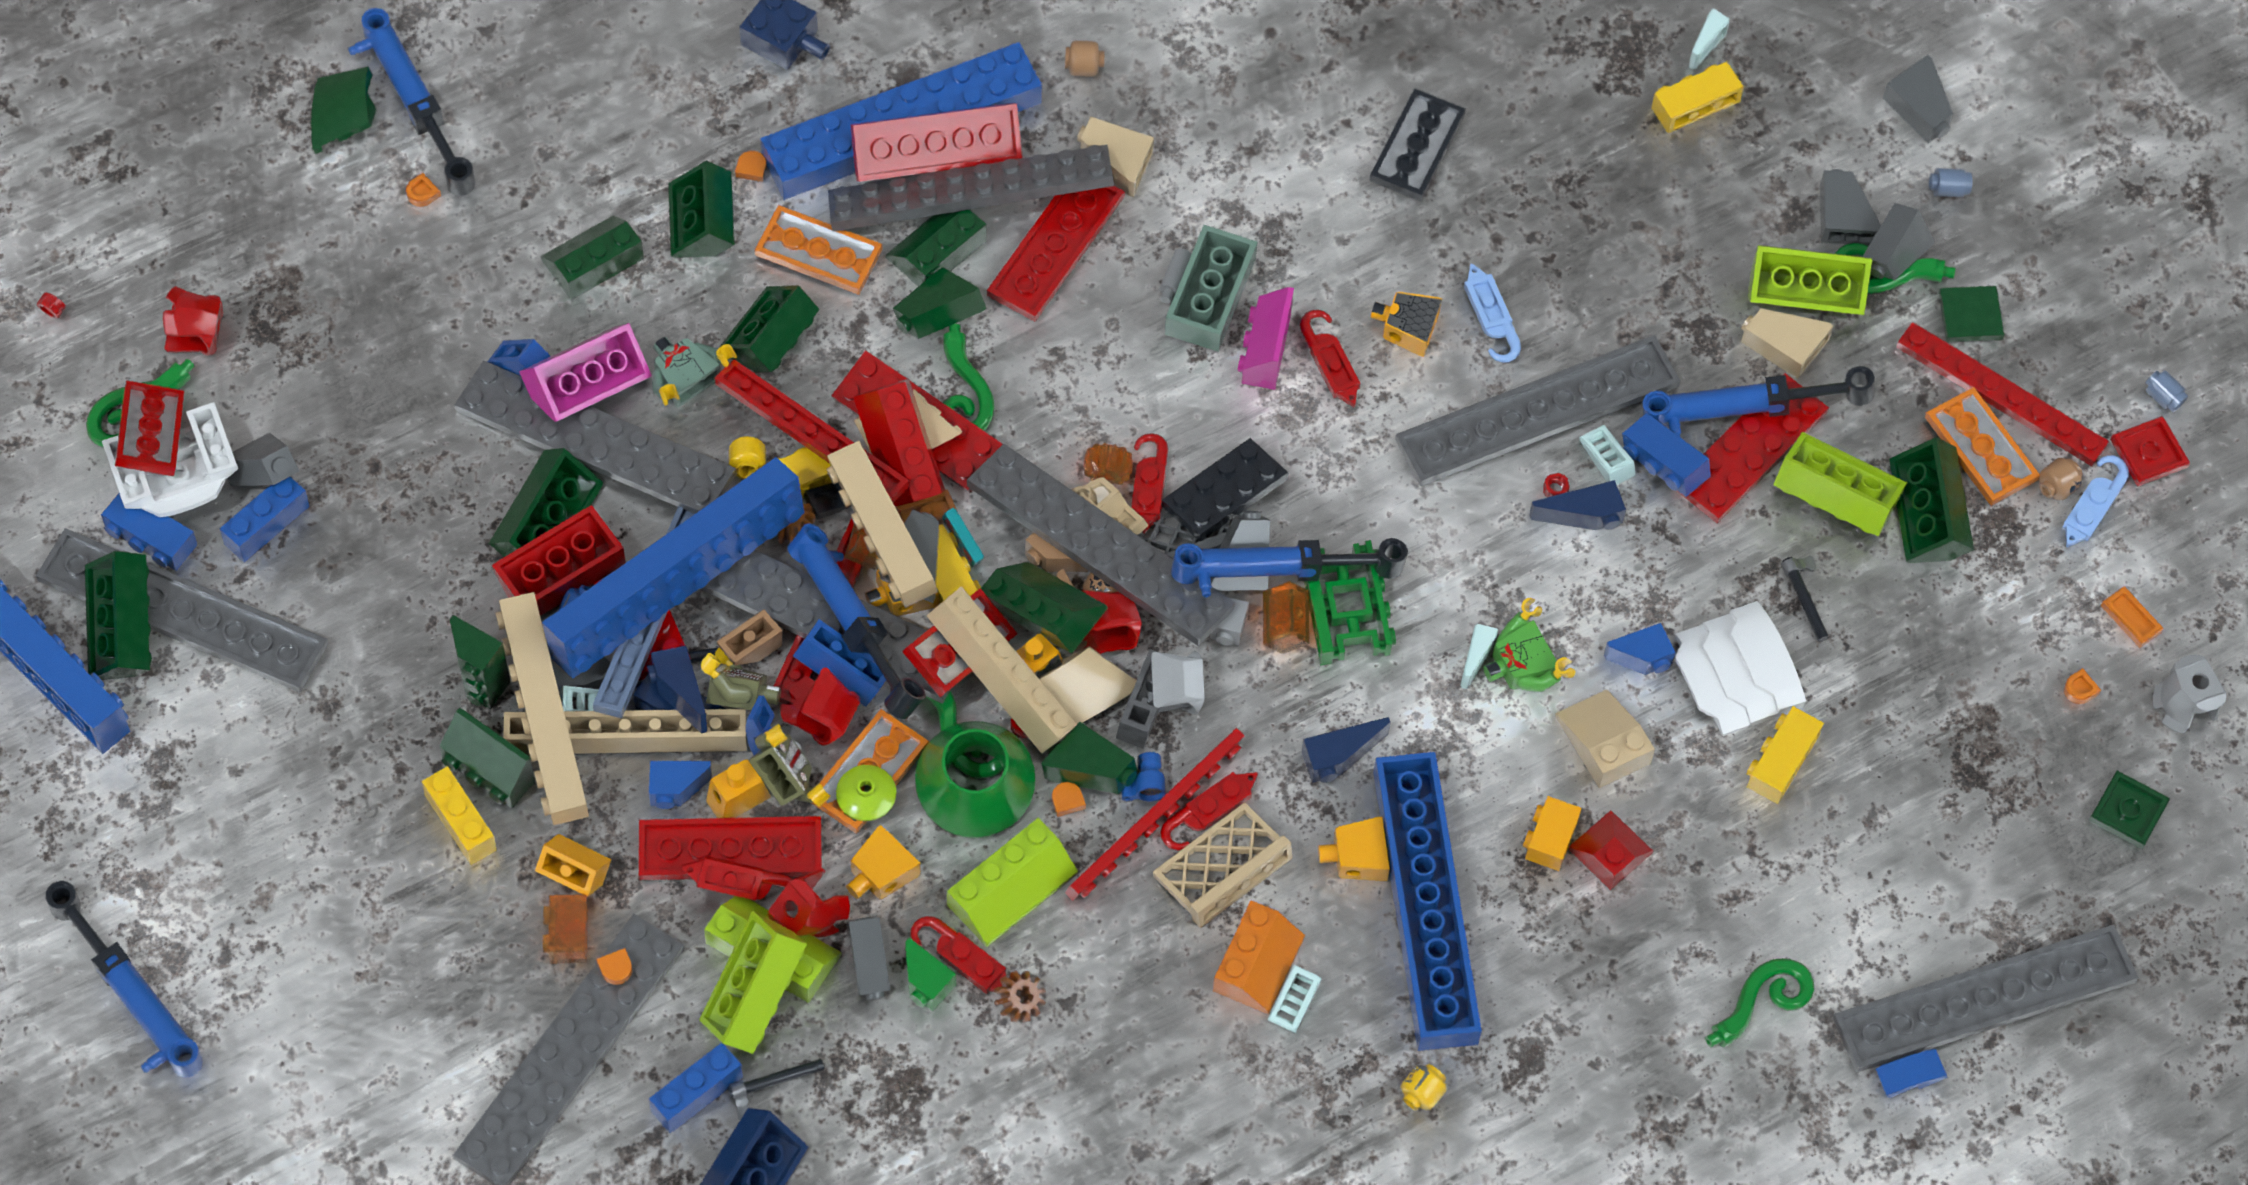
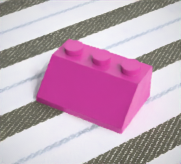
[1237,287,1294,390]

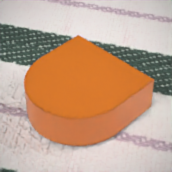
[735,151,766,182]
[406,173,441,207]
[2064,668,2101,704]
[1052,782,1086,817]
[596,948,632,985]

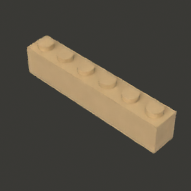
[826,441,937,608]
[926,586,1077,753]

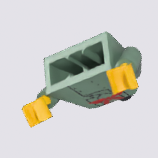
[652,337,738,409]

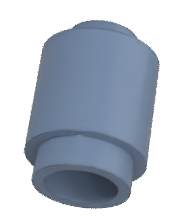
[1929,168,1972,197]
[2145,370,2189,413]

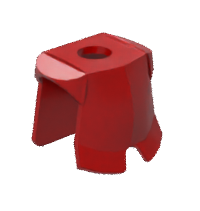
[163,286,223,356]
[1081,590,1142,654]
[780,667,860,746]
[768,868,850,938]

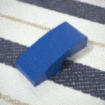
[746,696,775,755]
[1875,1049,1948,1099]

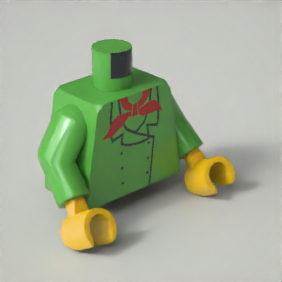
[1483,598,1575,692]

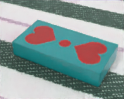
[942,508,984,568]

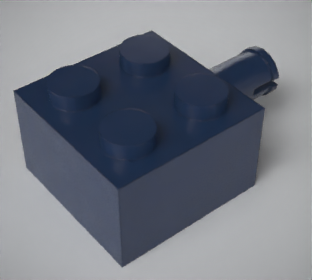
[739,0,830,70]

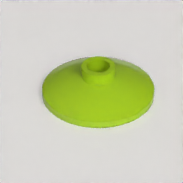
[836,765,896,821]

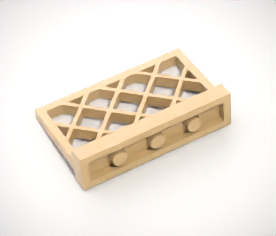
[1153,803,1293,928]

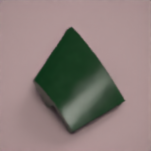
[311,66,377,154]

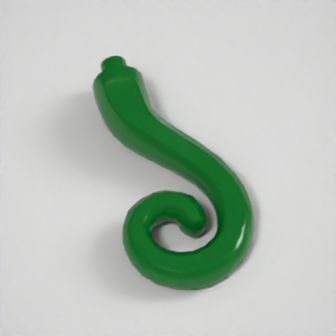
[1834,243,1956,294]
[943,324,995,431]
[86,359,195,448]
[926,690,1003,779]
[1705,958,1815,1047]

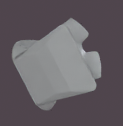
[1140,651,1205,714]
[2153,655,2227,733]

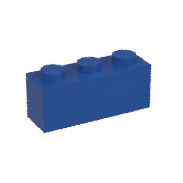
[1622,413,1711,497]
[219,477,310,562]
[101,493,198,571]
[793,619,886,707]
[649,1042,743,1134]

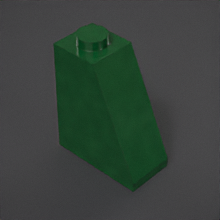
[893,267,987,339]
[1041,721,1138,794]

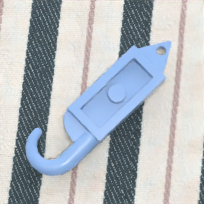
[1464,264,1521,363]
[2063,455,2129,547]

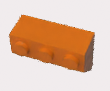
[1213,900,1305,1015]

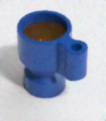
[1122,752,1166,802]

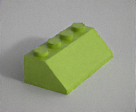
[1747,245,1872,315]
[1773,432,1907,536]
[947,817,1078,947]
[704,896,842,1003]
[699,911,807,1054]

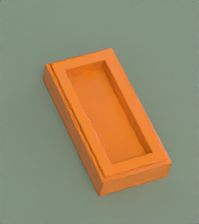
[2101,586,2164,648]

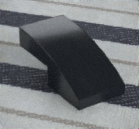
[803,483,851,520]

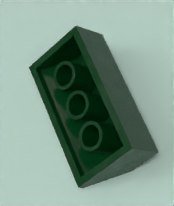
[1889,437,1974,563]
[488,448,604,557]
[85,551,152,680]
[981,562,1108,654]

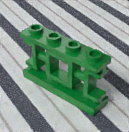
[1304,540,1396,666]

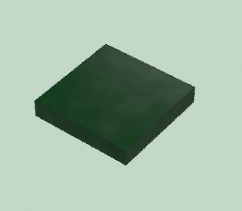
[1939,286,2004,342]
[2089,770,2171,849]

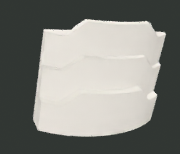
[102,402,238,518]
[1674,601,1806,737]

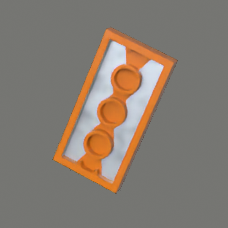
[755,205,883,295]
[1925,387,2040,506]
[811,709,929,834]

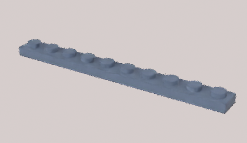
[593,506,694,718]

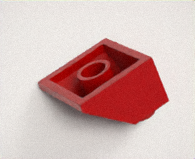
[1568,810,1653,890]

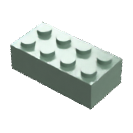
[1165,225,1258,352]

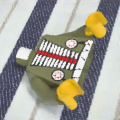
[701,648,781,710]
[749,724,831,807]

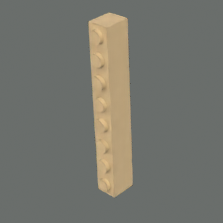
[495,592,589,825]
[503,709,747,754]

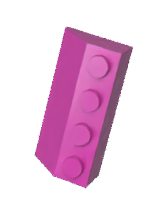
[519,323,652,422]

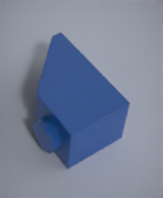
[488,339,551,376]
[1604,623,1676,675]
[649,761,712,809]

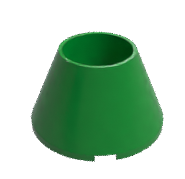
[915,721,1035,838]

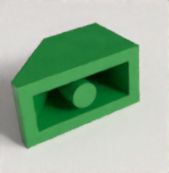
[905,938,956,1011]

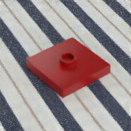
[2110,416,2190,487]

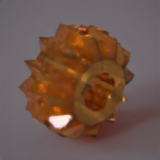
[1083,442,1133,485]

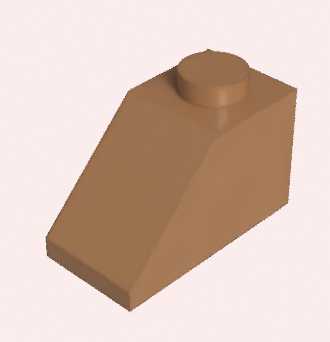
[1025,533,1088,572]
[717,609,782,665]

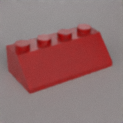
[853,379,945,506]
[492,505,626,616]

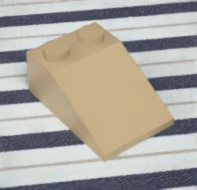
[1555,690,1655,788]

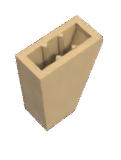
[1077,117,1154,197]
[1741,308,1834,379]

